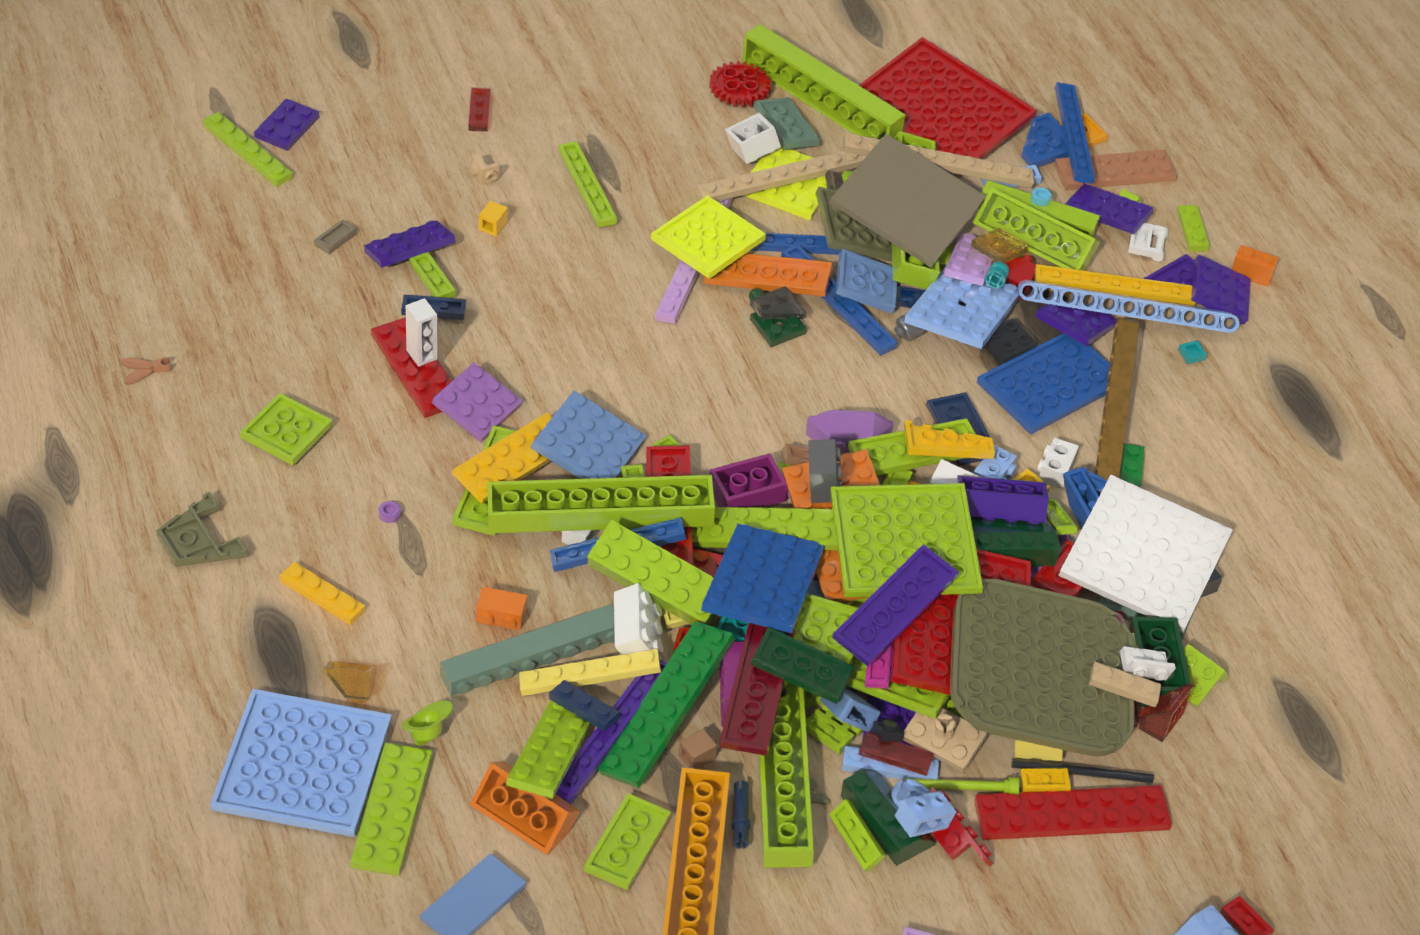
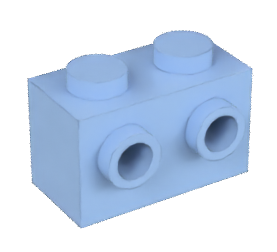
[973,445,1017,479]
[895,791,956,837]

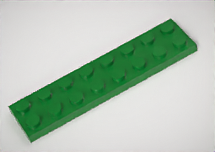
[598,621,735,788]

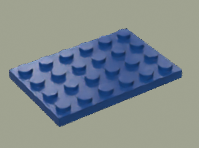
[977,333,1110,435]
[701,524,825,633]

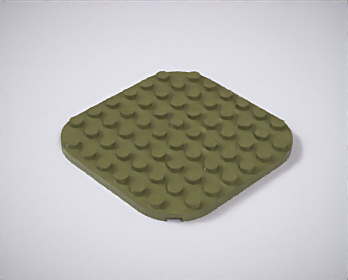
[950,579,1134,756]

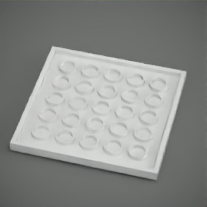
[1059,475,1233,633]

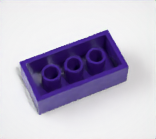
[957,475,1049,524]

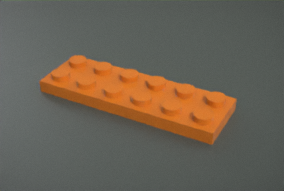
[704,254,833,296]

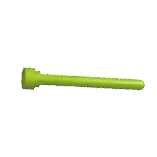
[904,777,1019,795]

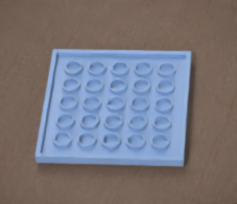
[210,689,392,837]

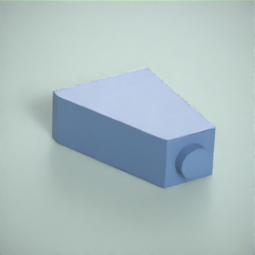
[820,686,881,732]

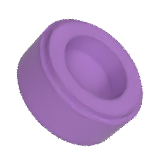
[379,501,401,523]

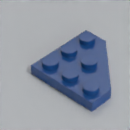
[1021,112,1069,167]

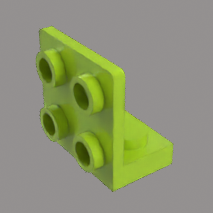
[1184,644,1229,707]

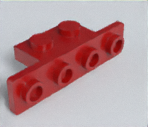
[929,787,993,867]

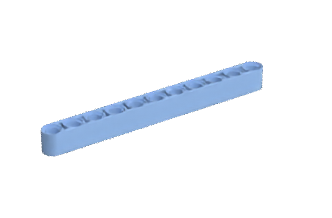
[1017,280,1239,333]

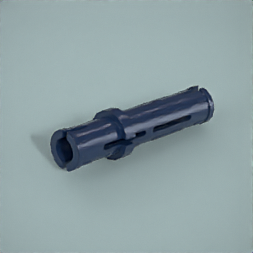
[732,781,751,849]

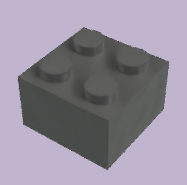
[808,439,842,503]

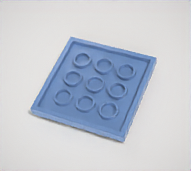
[531,391,647,479]

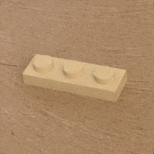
[1088,662,1161,707]

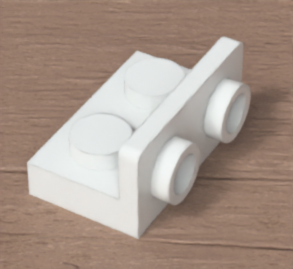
[1120,646,1176,680]

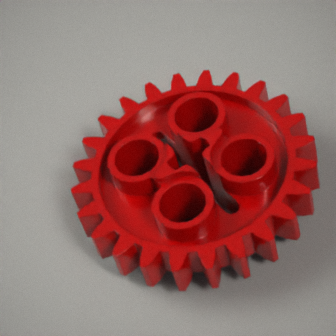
[709,61,771,108]

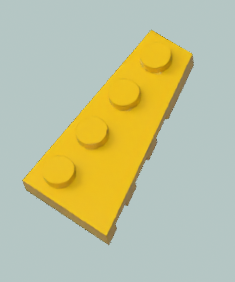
[904,420,995,459]

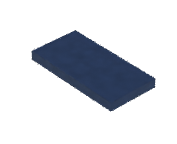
[926,392,994,466]

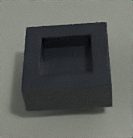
[872,719,905,742]

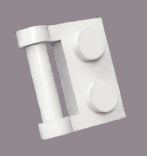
[1128,223,1168,262]

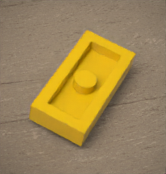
[1019,768,1071,792]

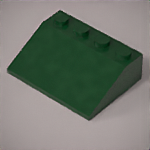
[971,516,1061,567]

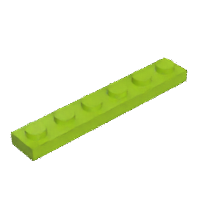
[203,112,292,187]
[558,141,617,228]

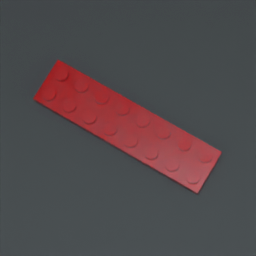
[646,445,693,565]
[974,785,1172,840]

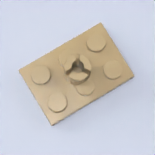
[903,708,987,773]

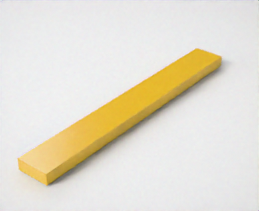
[1035,264,1196,306]

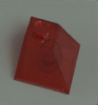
[1138,683,1194,743]

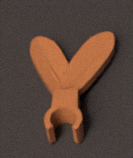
[121,357,171,385]

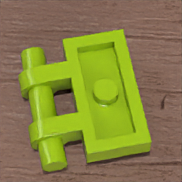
[806,705,863,754]

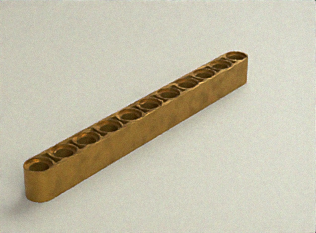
[1095,317,1139,481]

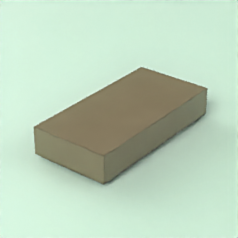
[314,219,357,254]

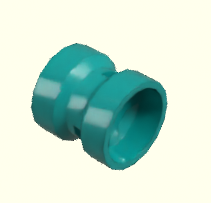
[985,262,1009,289]

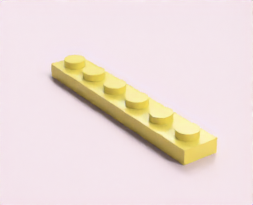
[519,649,661,696]

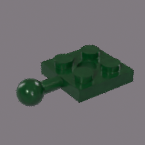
[749,288,807,347]

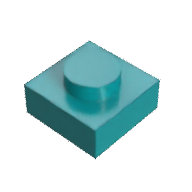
[1178,340,1207,364]

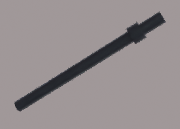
[1011,758,1154,783]

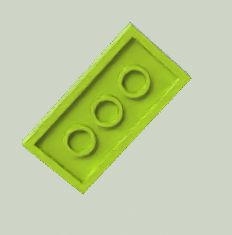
[584,793,671,891]

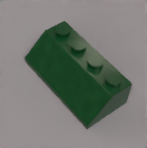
[1128,617,1192,707]
[840,770,936,866]

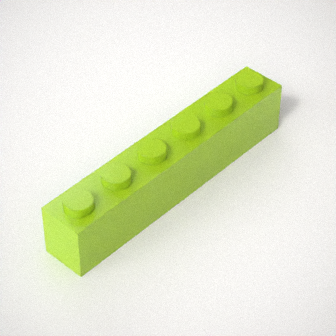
[978,180,1100,237]

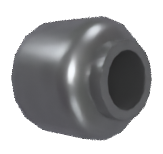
[894,312,925,341]

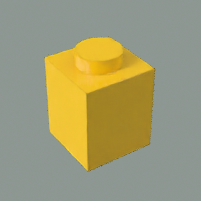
[479,201,508,237]

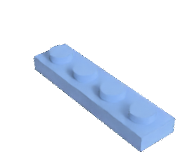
[842,746,939,780]

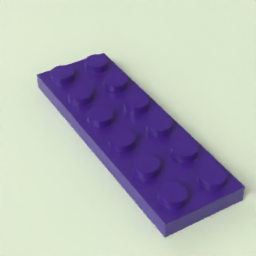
[832,544,959,667]

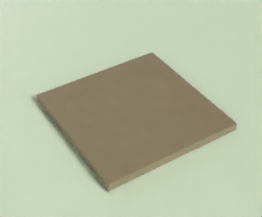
[829,134,986,268]

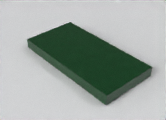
[750,627,854,704]

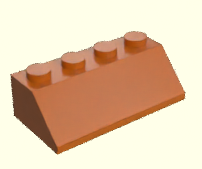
[469,761,581,855]

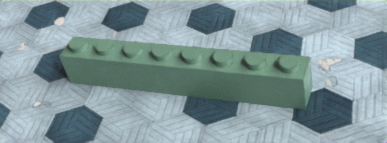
[440,604,615,697]

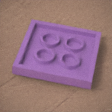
[432,362,523,442]

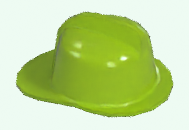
[401,700,453,746]

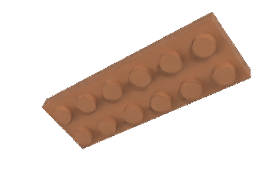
[1054,149,1177,190]

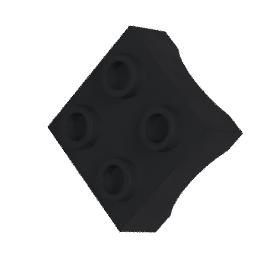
[982,318,1038,366]

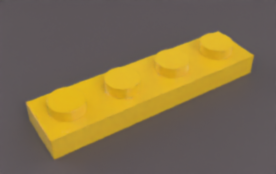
[279,562,365,625]

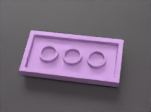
[944,233,1000,286]

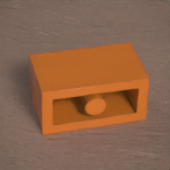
[1231,245,1279,287]
[476,587,527,630]

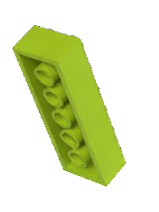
[973,187,1101,271]
[587,520,716,626]

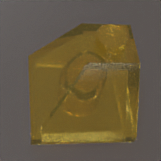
[323,661,377,703]

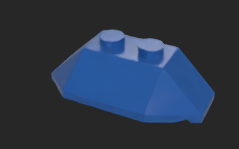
[1063,467,1107,528]

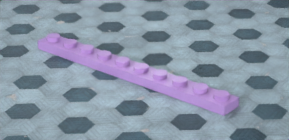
[655,197,734,324]

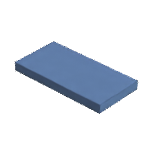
[420,853,526,935]

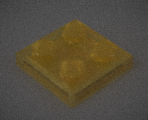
[971,228,1029,263]

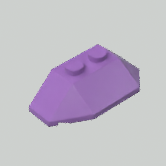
[806,410,893,453]

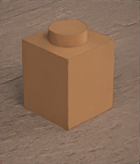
[679,729,717,769]

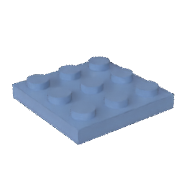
[835,249,897,314]

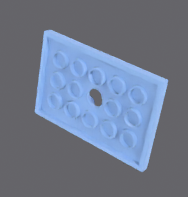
[904,266,1021,349]

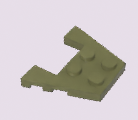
[156,492,248,567]

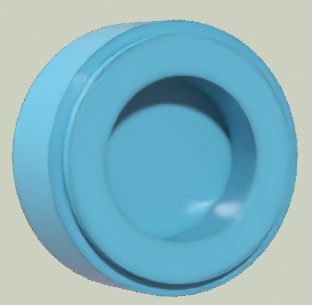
[1031,187,1052,206]

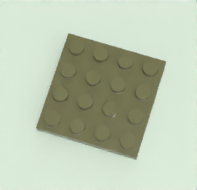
[816,187,892,262]

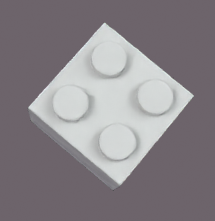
[725,113,781,164]

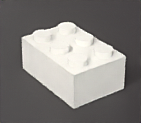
[614,583,663,660]

